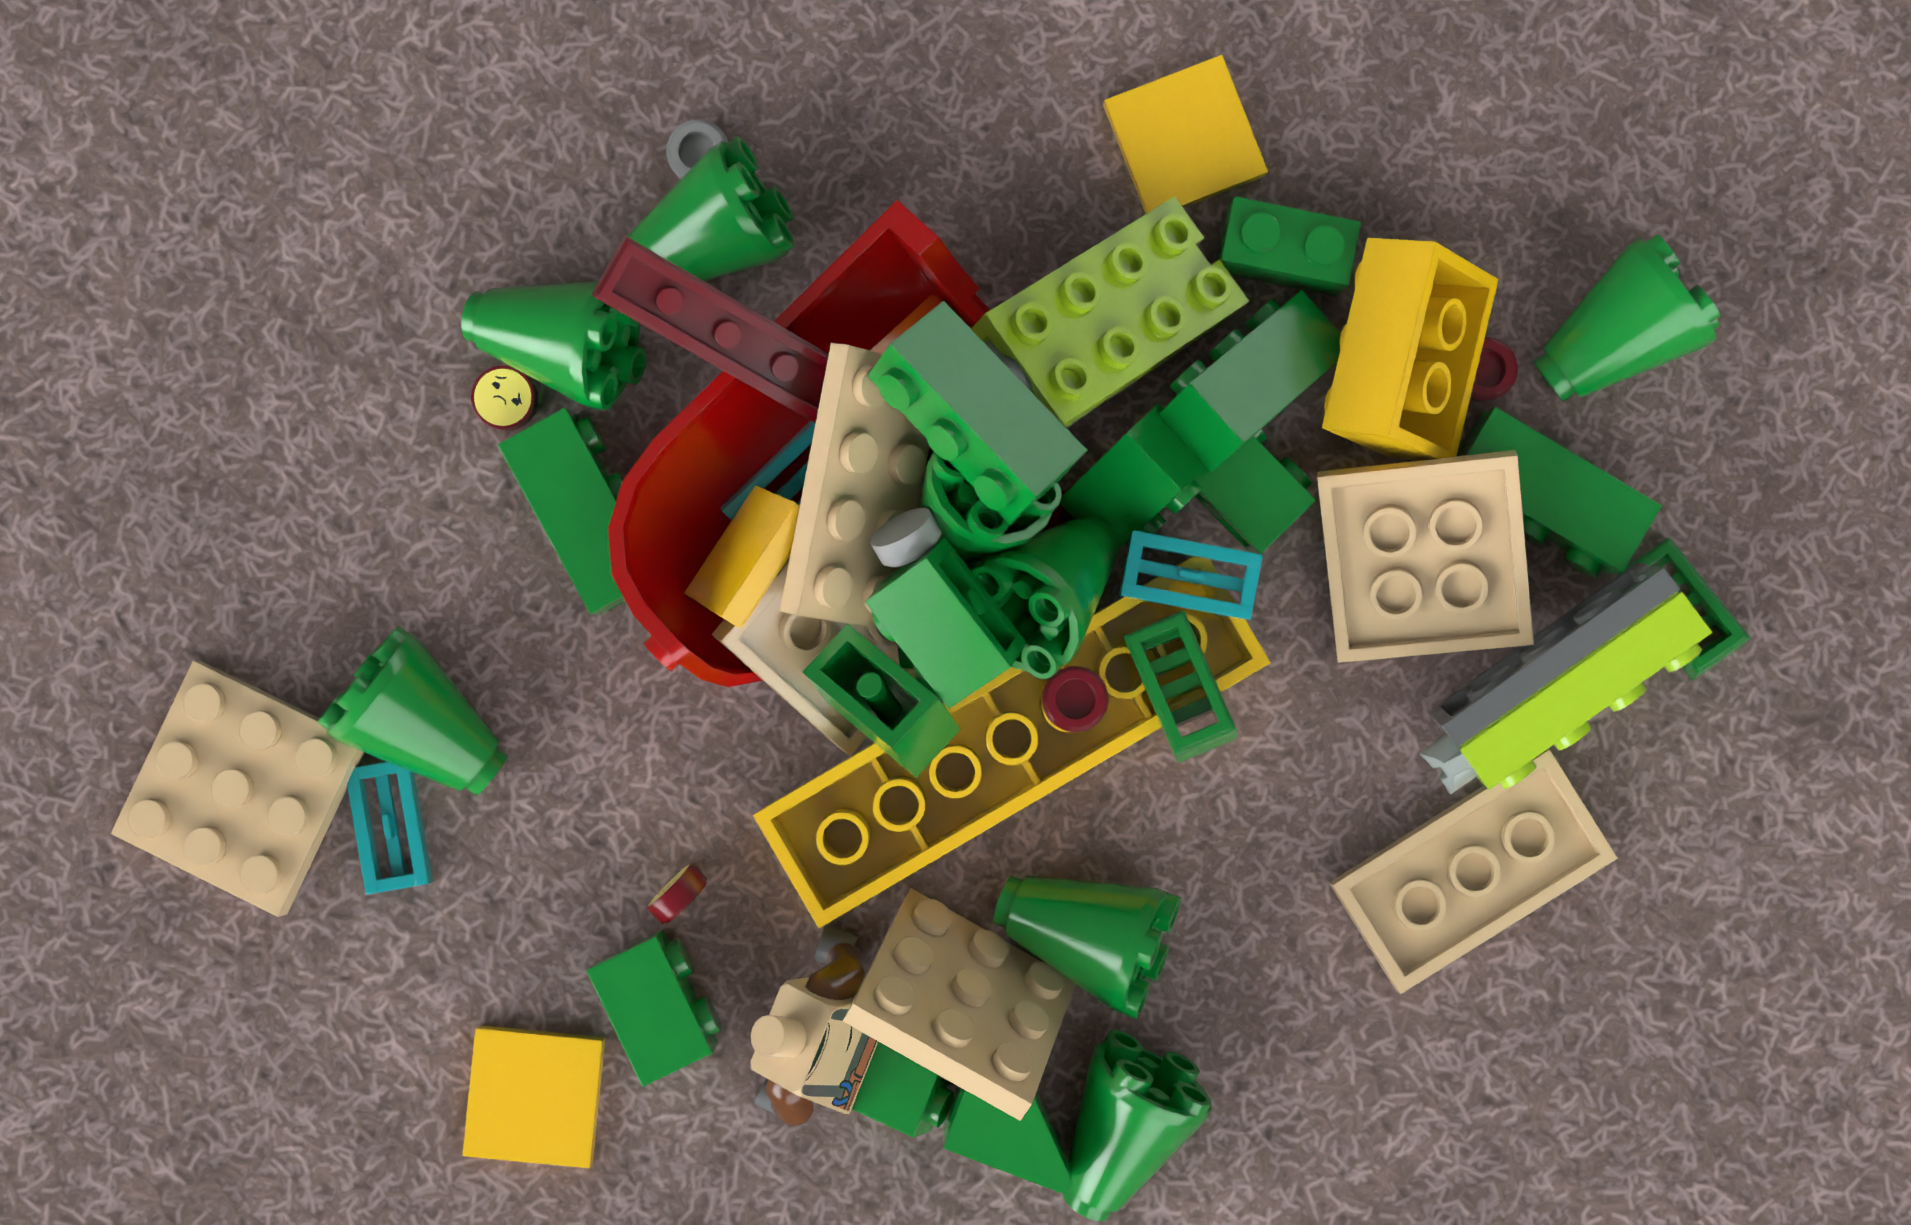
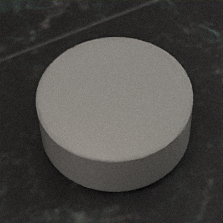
[666,120,728,179]
[870,508,941,567]

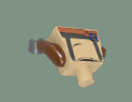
[751,924,878,1125]

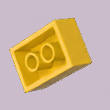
[1322,238,1499,461]

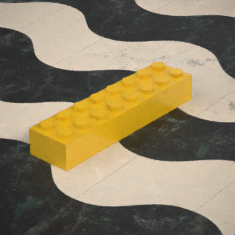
[753,556,1271,928]

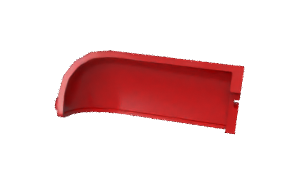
[608,200,990,687]

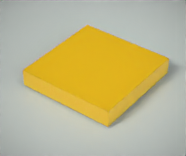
[1103,55,1268,214]
[684,485,800,629]
[462,1025,605,1168]

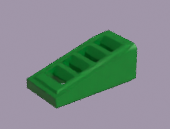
[1617,537,1751,681]
[1123,610,1238,763]

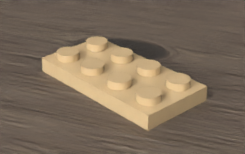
[780,343,930,628]
[1329,749,1618,994]

